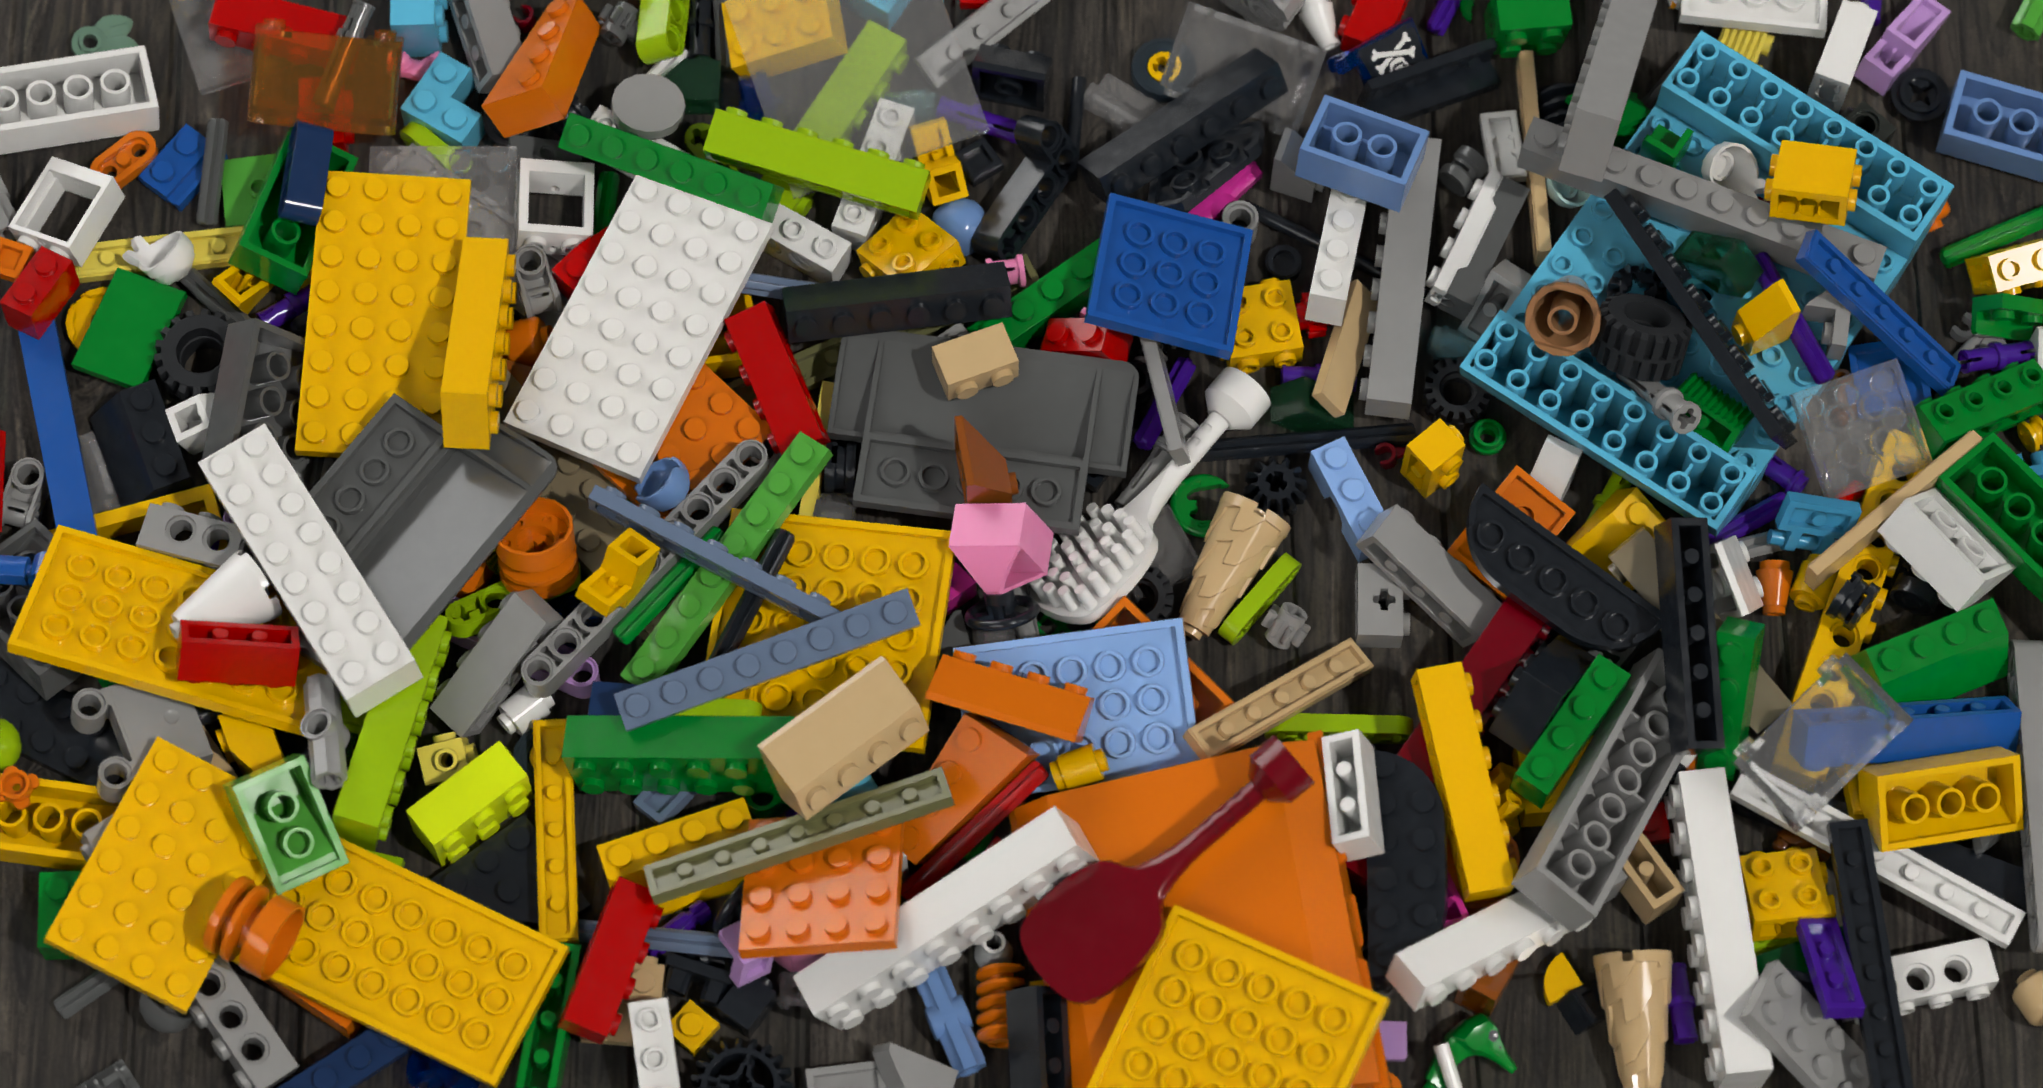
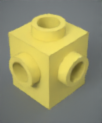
[417,732,478,786]

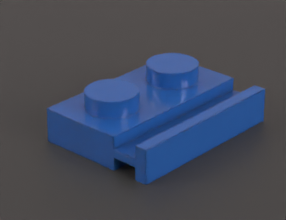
[138,124,228,212]

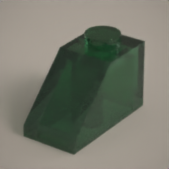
[663,56,723,115]
[1673,231,1764,298]
[1270,376,1354,432]

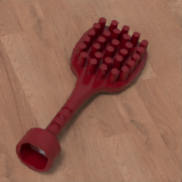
[1020,735,1315,1005]

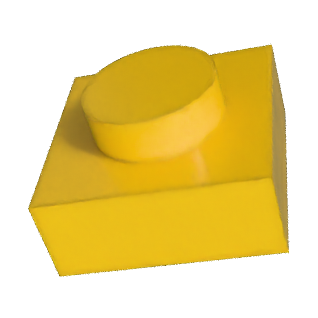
[672,999,720,1056]

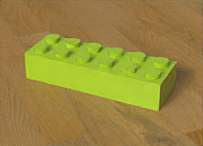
[332,615,453,852]

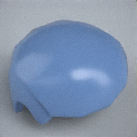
[932,198,985,256]
[634,456,690,512]

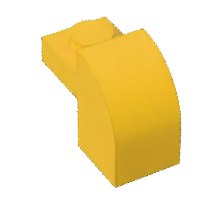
[909,117,969,206]
[575,527,660,617]

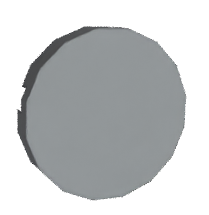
[611,74,685,140]

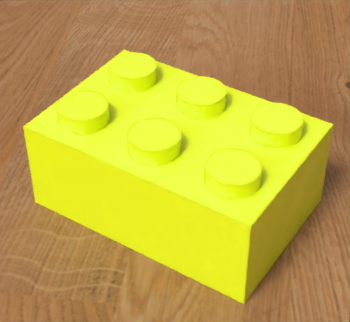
[406,740,534,867]

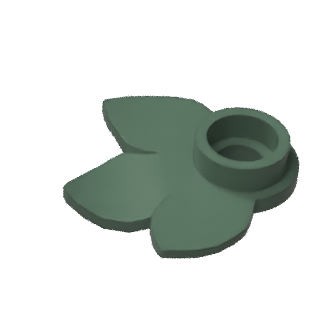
[71,15,139,56]

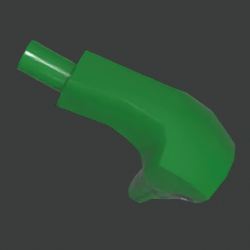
[1422,1012,1517,1088]

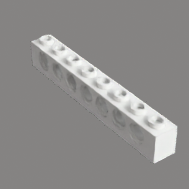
[591,105,853,283]

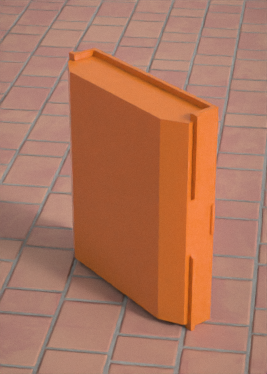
[1009,730,1392,1088]

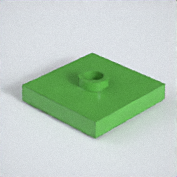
[222,154,275,227]

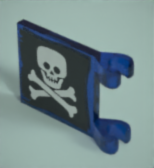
[1327,17,1429,86]

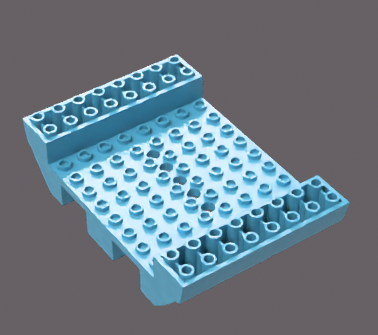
[1459,30,1955,537]

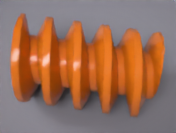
[976,962,1025,1049]

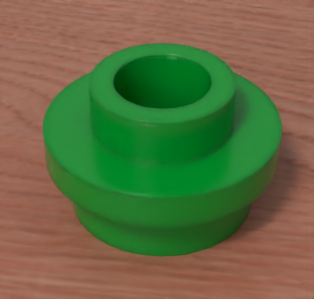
[1468,419,1506,456]

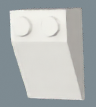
[1709,535,1764,621]

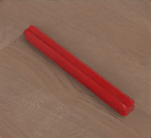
[901,760,1049,901]

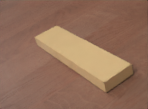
[1312,279,1378,418]

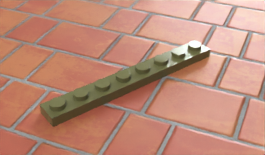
[643,767,955,905]

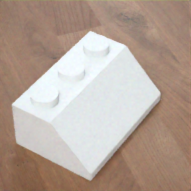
[1877,487,2016,612]

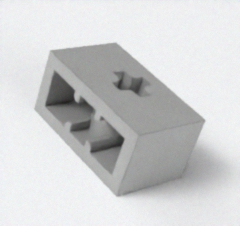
[1355,563,1410,648]

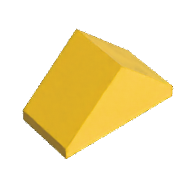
[211,265,274,314]

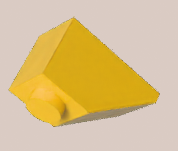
[1731,279,1801,356]

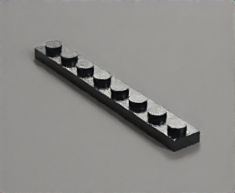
[1826,819,1913,1088]

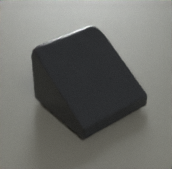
[1557,980,1606,1035]

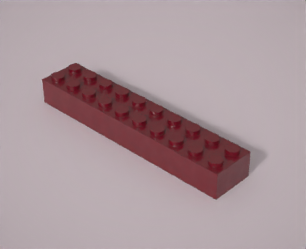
[1346,596,1553,902]

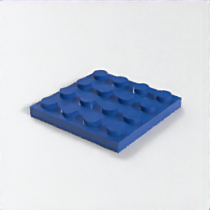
[1084,192,1253,360]

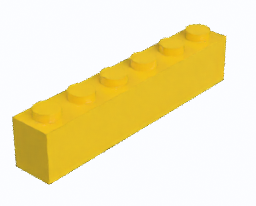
[1411,661,1518,903]

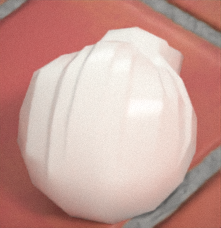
[1701,141,1766,199]
[122,231,195,285]

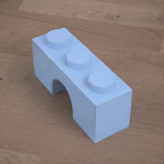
[1308,436,1384,563]

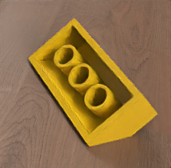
[1857,746,2024,852]
[596,797,752,916]

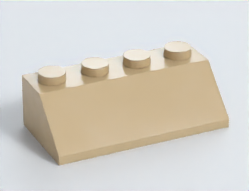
[757,656,930,821]

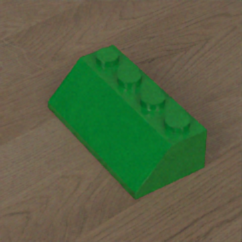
[1847,598,2009,704]

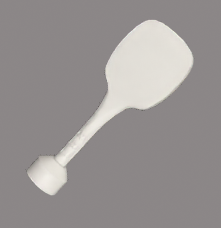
[1029,367,1271,625]

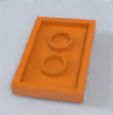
[1447,465,1576,601]

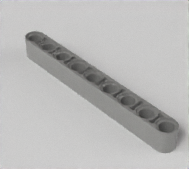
[521,439,769,698]
[2007,639,2043,953]

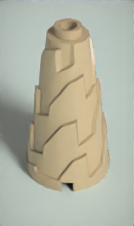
[1179,491,1291,641]
[1593,950,1673,1088]

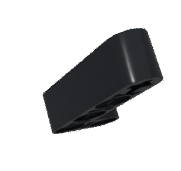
[971,115,1080,260]

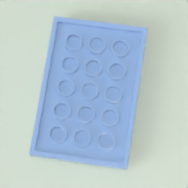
[953,618,1200,794]

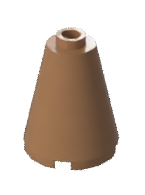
[1525,275,1602,357]

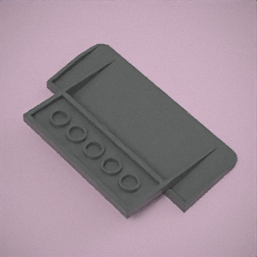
[827,331,1139,536]
[252,393,558,671]

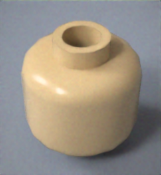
[2012,969,2043,1027]

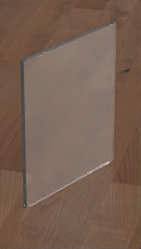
[724,0,989,199]

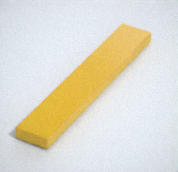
[533,718,579,944]

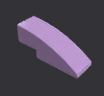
[1854,0,1951,96]

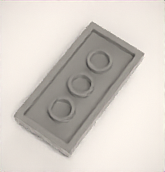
[1740,960,1869,1088]

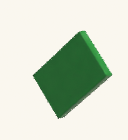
[71,268,187,388]

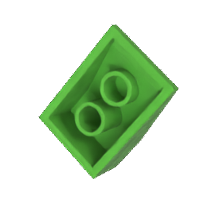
[223,753,350,895]

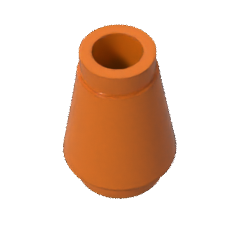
[1756,560,1794,616]

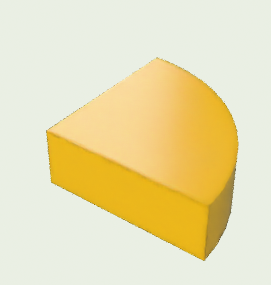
[1543,952,1583,1007]

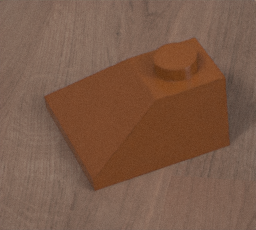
[954,415,1019,504]

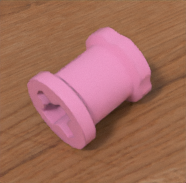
[985,254,1026,287]

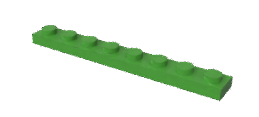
[619,431,833,685]

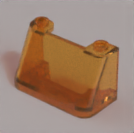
[247,18,404,135]

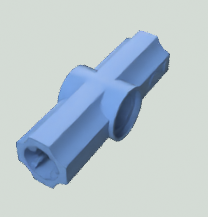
[916,966,986,1079]

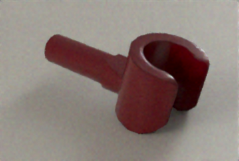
[512,5,537,33]
[1374,442,1406,470]

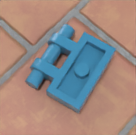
[1766,491,1862,554]

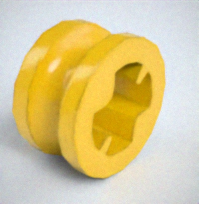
[2017,415,2043,453]

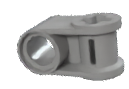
[515,244,563,318]
[2,457,49,528]

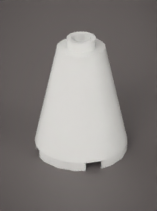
[169,549,282,641]

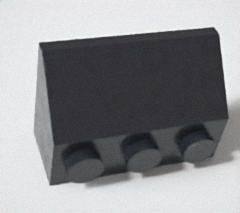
[90,379,195,507]

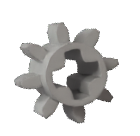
[1261,602,1311,650]

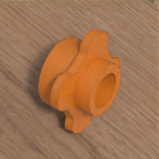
[0,766,40,810]

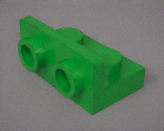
[1971,293,2043,342]

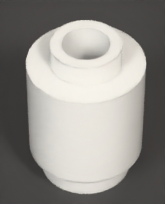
[497,681,555,736]

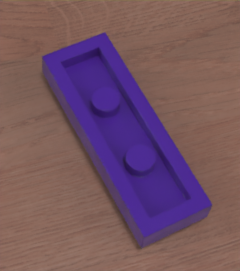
[1796,918,1866,1019]

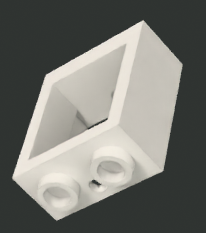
[1807,0,1878,114]
[8,156,125,268]
[516,158,594,256]

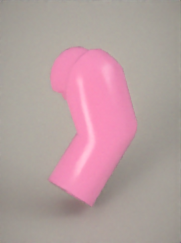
[390,51,440,81]

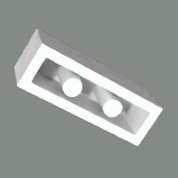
[1321,729,1385,862]

